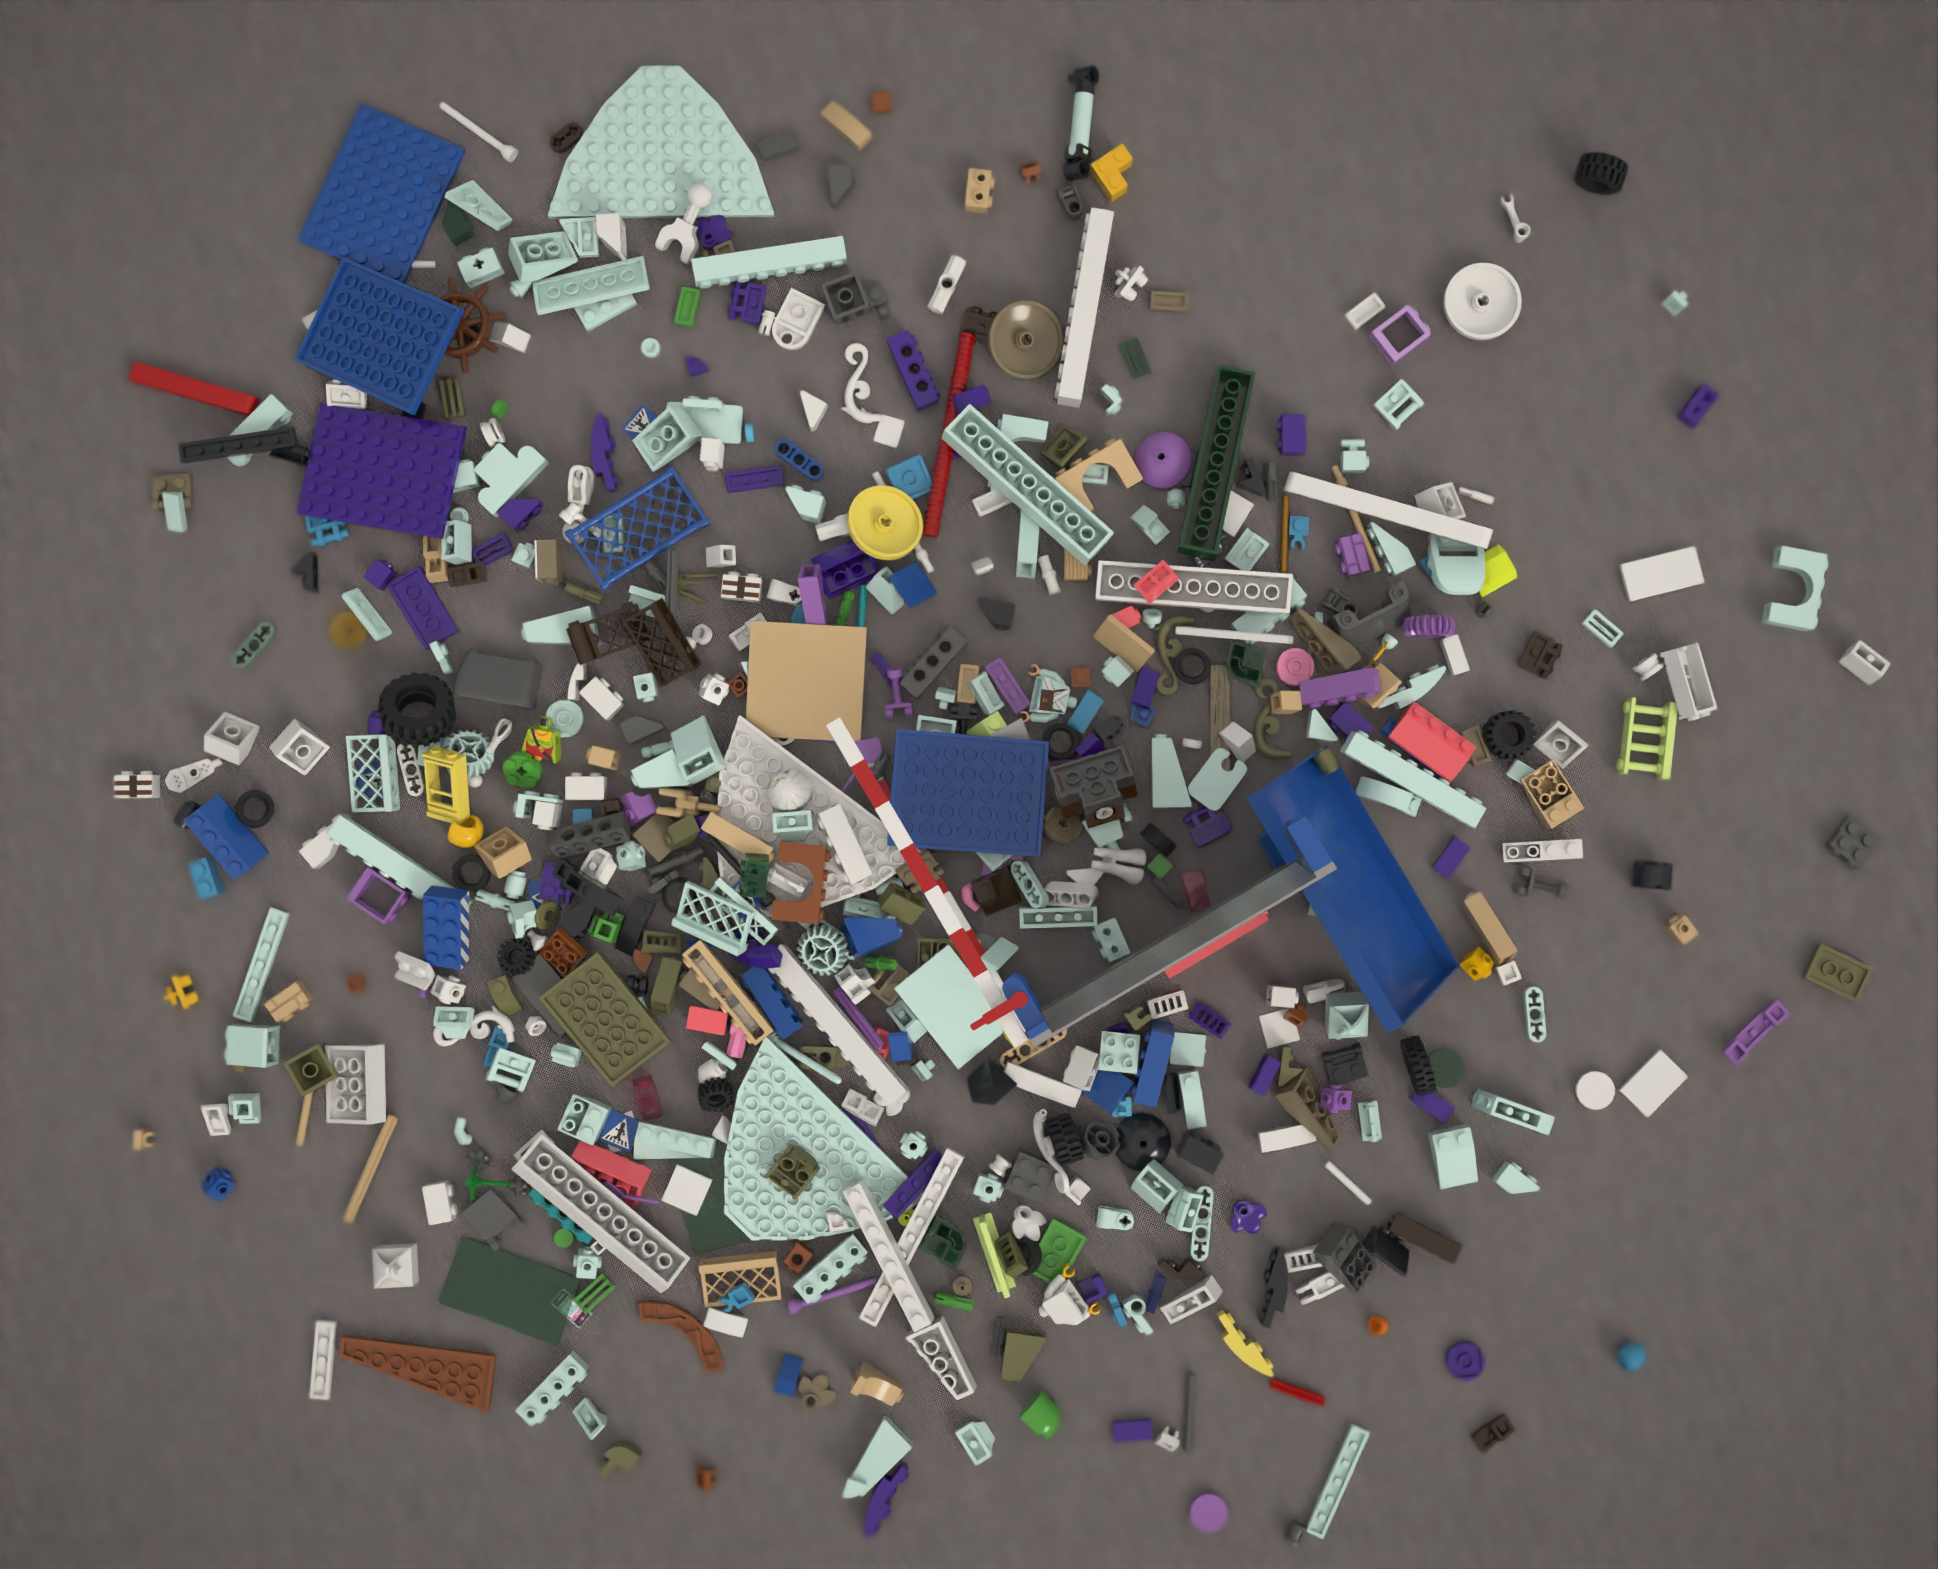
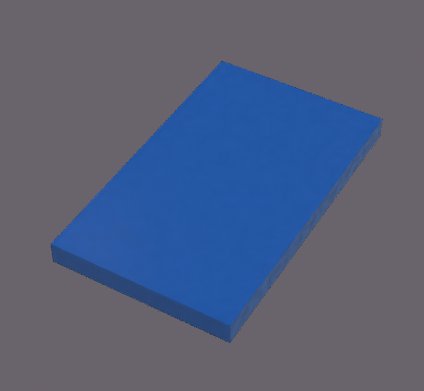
[1247,745,1460,1032]

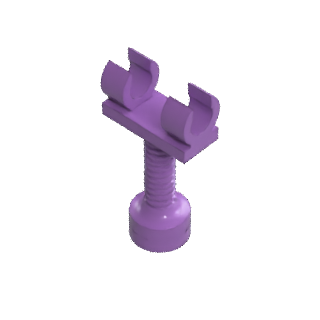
[885,667,913,719]

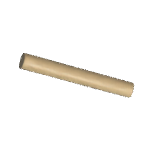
[295,1092,313,1146]

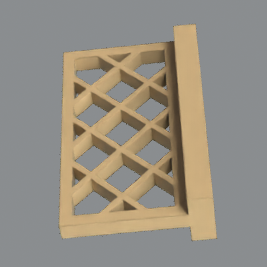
[699,1251,782,1308]

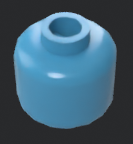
[1616,1341,1646,1371]

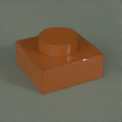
[1070,667,1091,688]

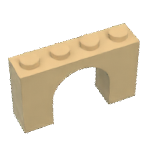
[1054,438,1143,511]

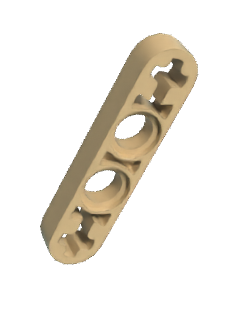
[1000,1029,1067,1068]

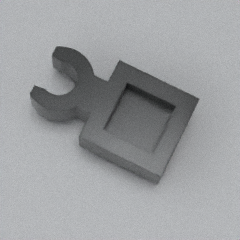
[648,869,680,895]

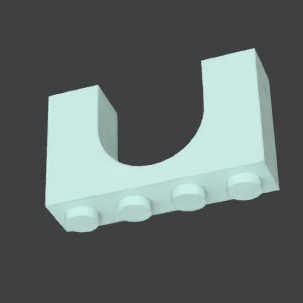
[987,414,1049,495]
[1761,546,1828,632]

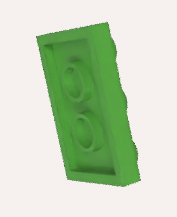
[1027,1218,1087,1283]

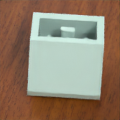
[786,485,826,524]
[557,1094,612,1146]
[1131,1159,1183,1214]

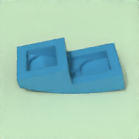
[1067,690,1105,734]
[482,1027,514,1072]

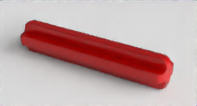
[1269,1378,1325,1407]

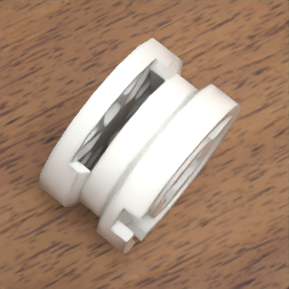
[480,417,506,448]
[1632,653,1664,681]

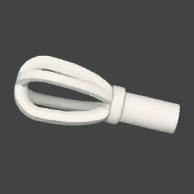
[486,718,512,754]

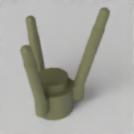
[677,573,718,605]

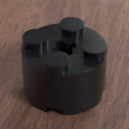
[1631,860,1673,891]

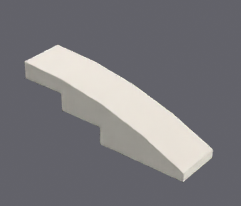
[1004,1062,1082,1108]

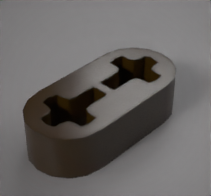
[549,122,583,153]

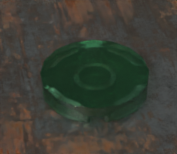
[1428,1049,1465,1088]

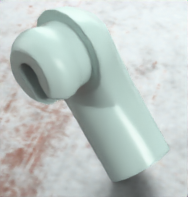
[454,1117,472,1145]

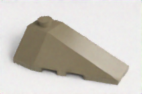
[1290,608,1362,677]
[1275,1067,1341,1150]

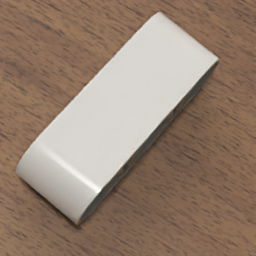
[1044,881,1099,908]

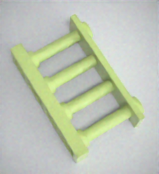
[1616,697,1678,780]

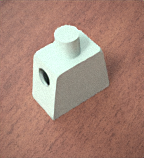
[1081,819,1123,850]

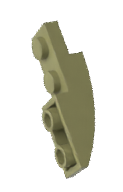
[700,858,728,930]

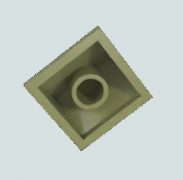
[1039,424,1087,470]
[283,1043,338,1097]

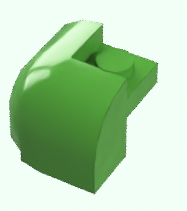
[1020,1390,1061,1441]

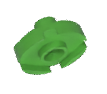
[503,751,542,788]

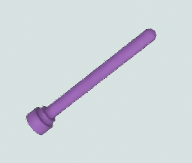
[787,1277,878,1315]

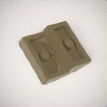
[633,813,675,863]

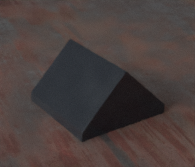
[967,1058,1017,1105]

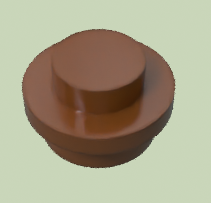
[346,974,366,993]

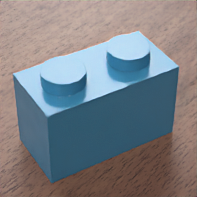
[187,857,226,900]

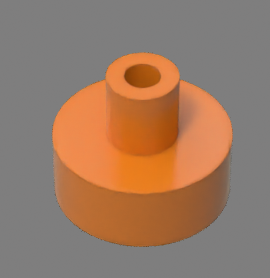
[1368,1315,1389,1335]

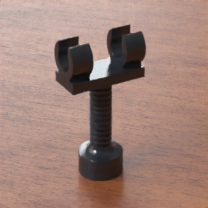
[950,703,978,735]

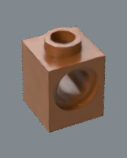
[784,1240,814,1273]

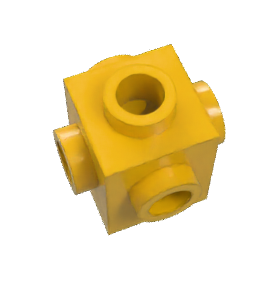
[1460,946,1495,982]

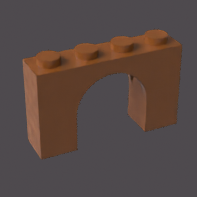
[771,842,830,924]

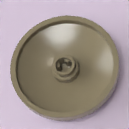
[988,301,1063,379]

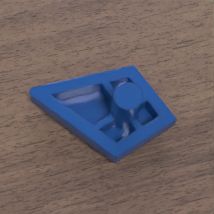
[1130,704,1156,728]

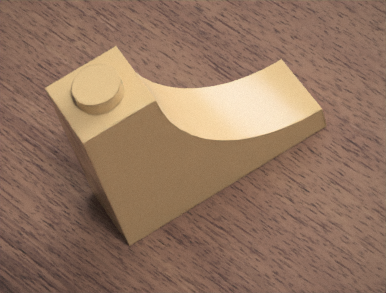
[850,1361,904,1406]

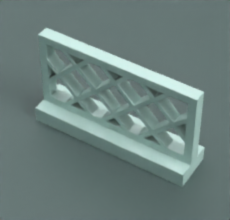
[346,734,400,812]
[671,881,754,956]

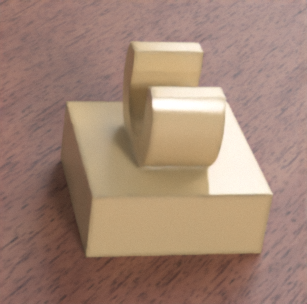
[133,1128,156,1150]

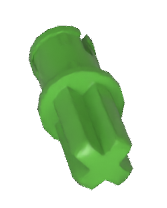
[865,955,898,971]
[935,1291,974,1311]

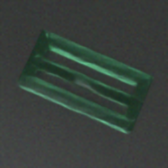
[1119,337,1152,380]

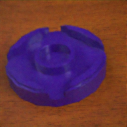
[1445,1341,1485,1381]

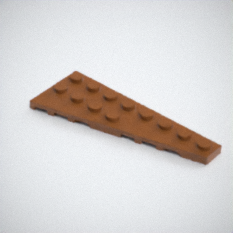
[339,1335,496,1414]

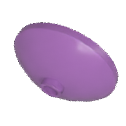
[1135,432,1192,489]

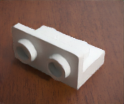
[326,378,367,409]
[394,951,436,990]

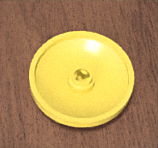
[847,485,923,560]

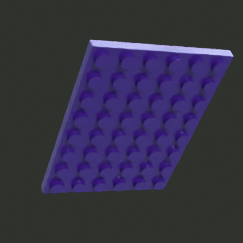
[296,403,467,539]

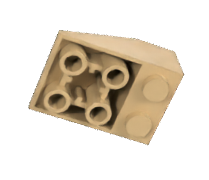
[1520,759,1584,829]

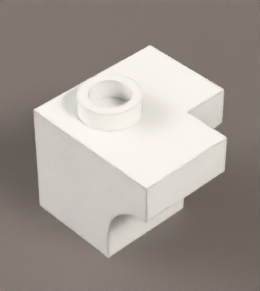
[834,964,875,1005]

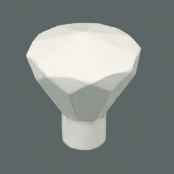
[527,930,549,951]

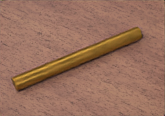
[1280,496,1290,573]

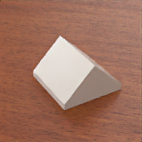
[1533,720,1588,769]

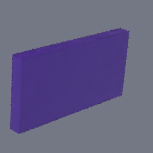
[386,565,459,650]

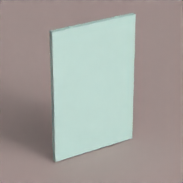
[894,944,1004,1069]

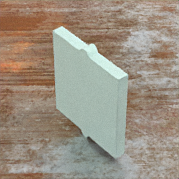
[1169,1032,1207,1067]

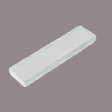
[309,1319,337,1400]

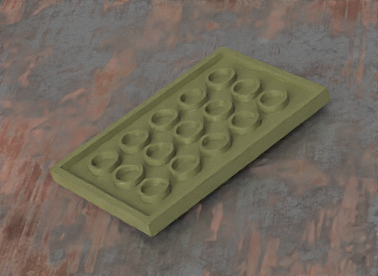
[539,951,672,1087]

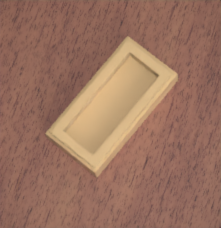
[956,664,979,704]

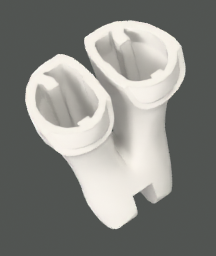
[1091,848,1146,885]

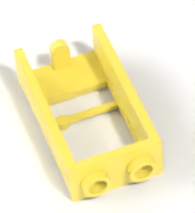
[422,746,470,824]

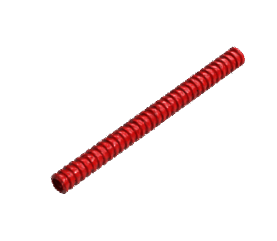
[922,332,976,538]

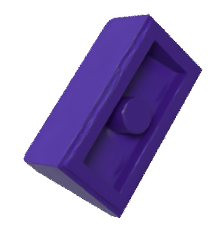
[1248,1053,1281,1096]

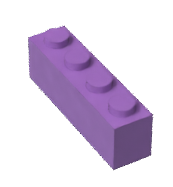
[1299,667,1382,709]

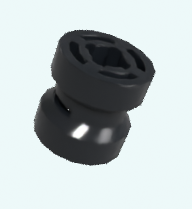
[626,975,648,996]

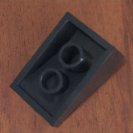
[1362,1225,1410,1278]

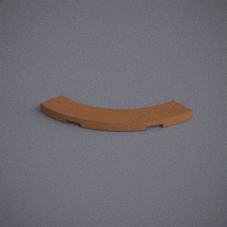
[638,1301,725,1373]

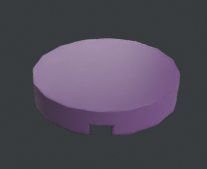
[1189,1492,1228,1533]

